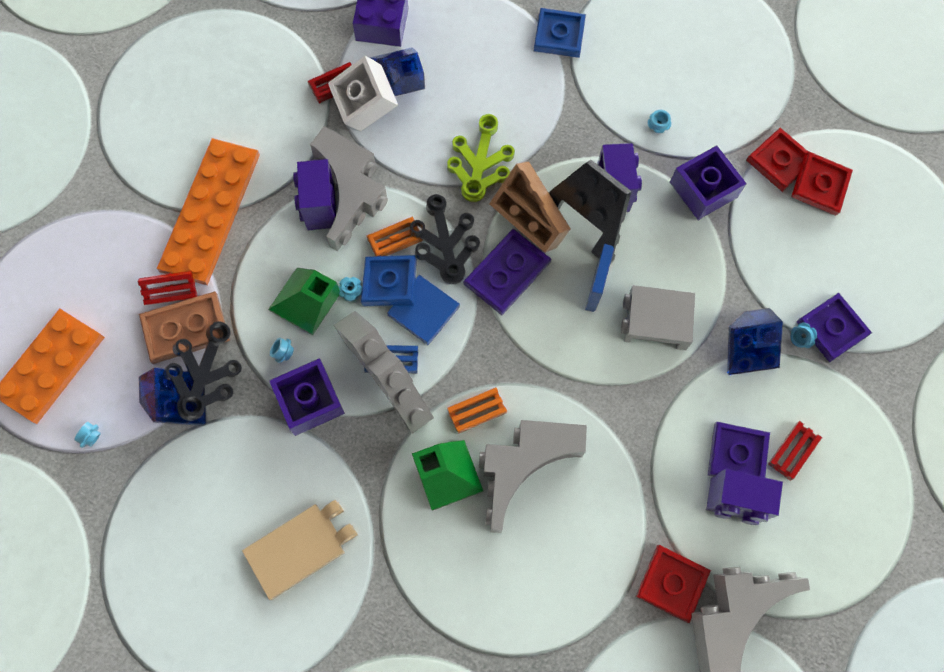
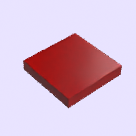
[746,127,808,192]
[791,151,853,216]
[635,545,711,623]

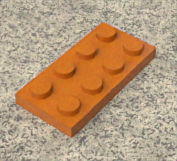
[0,308,105,424]

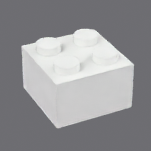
[328,56,398,131]

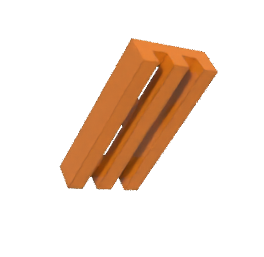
[367,216,423,256]
[447,387,507,434]

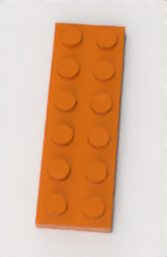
[157,138,260,286]

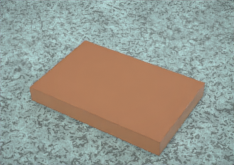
[139,291,230,364]

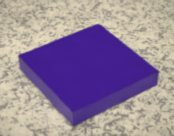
[796,292,872,363]
[708,422,770,477]

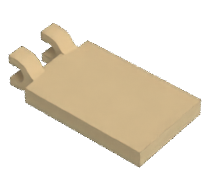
[242,500,358,600]

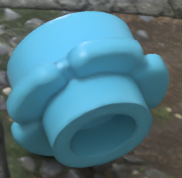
[647,110,672,133]
[339,277,362,301]
[790,323,817,348]
[270,338,294,363]
[74,422,101,448]

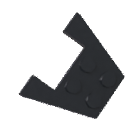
[548,160,631,264]

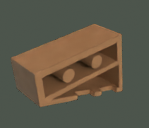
[489,161,571,253]

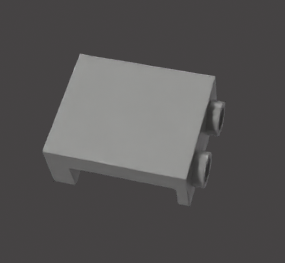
[621,285,695,350]

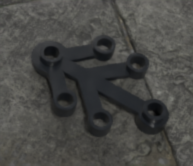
[410,194,480,284]
[163,321,242,421]

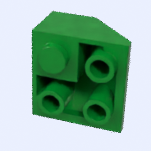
[268,268,340,335]
[412,440,484,511]

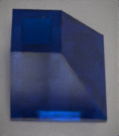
[370,47,425,96]
[727,308,783,375]
[139,368,206,426]

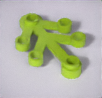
[447,114,515,202]

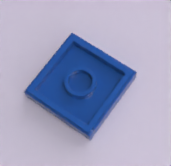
[534,8,586,58]
[585,244,614,312]
[361,255,417,306]
[387,275,460,345]

